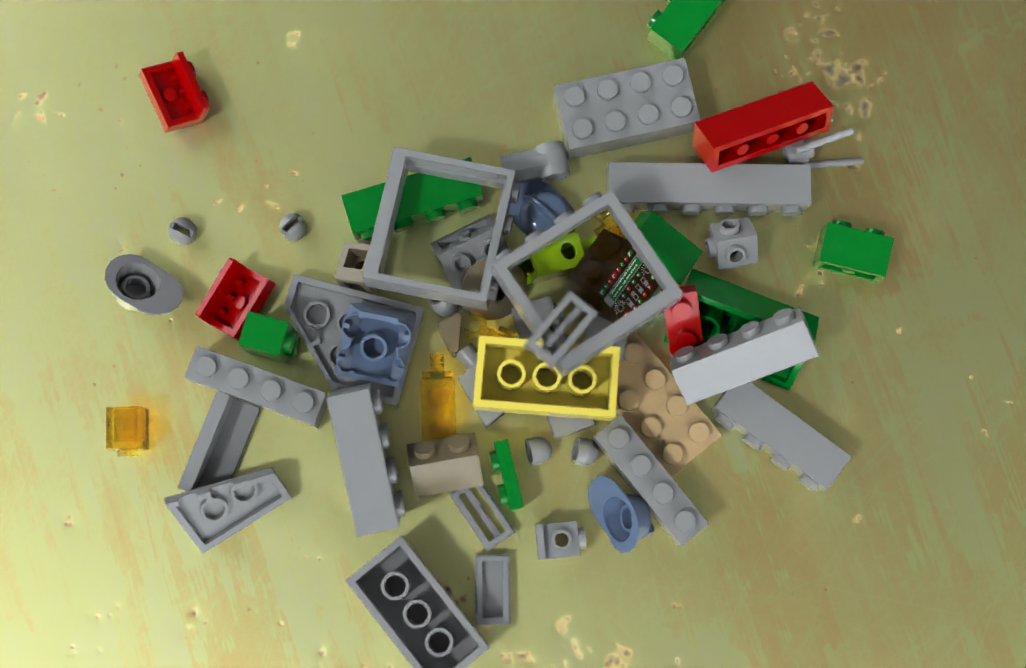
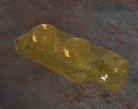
[420,353,456,441]

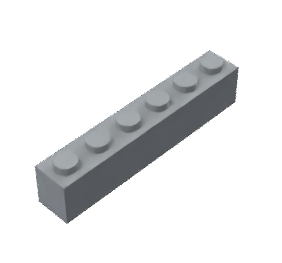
[606,162,812,217]

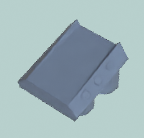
[335,303,416,387]

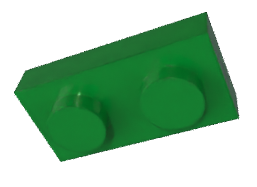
[489,439,524,511]

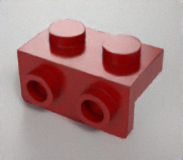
[139,51,210,133]
[195,258,276,341]

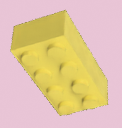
[473,335,620,421]

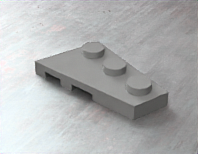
[164,467,292,553]

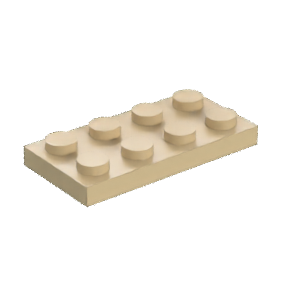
[616,331,722,477]

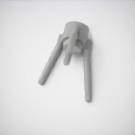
[782,117,864,168]

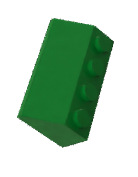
[663,268,819,390]

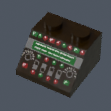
[567,229,659,323]

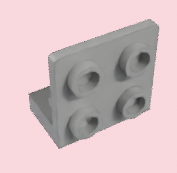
[430,214,509,311]

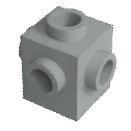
[705,217,758,270]

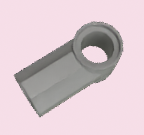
[501,141,571,184]

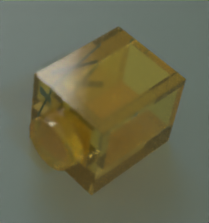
[106,406,149,457]

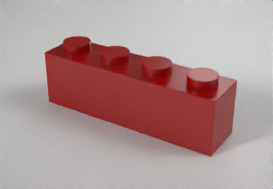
[693,81,833,172]

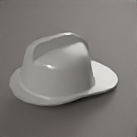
[105,254,183,315]

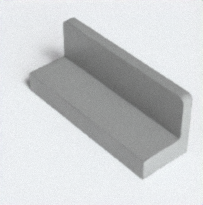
[177,391,260,491]

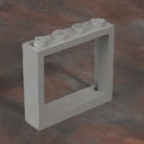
[363,147,521,311]
[492,190,684,378]

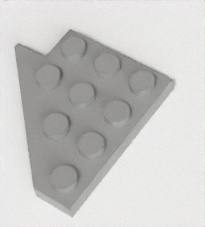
[284,274,425,407]

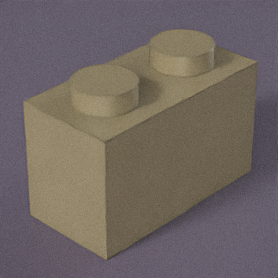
[406,432,484,498]

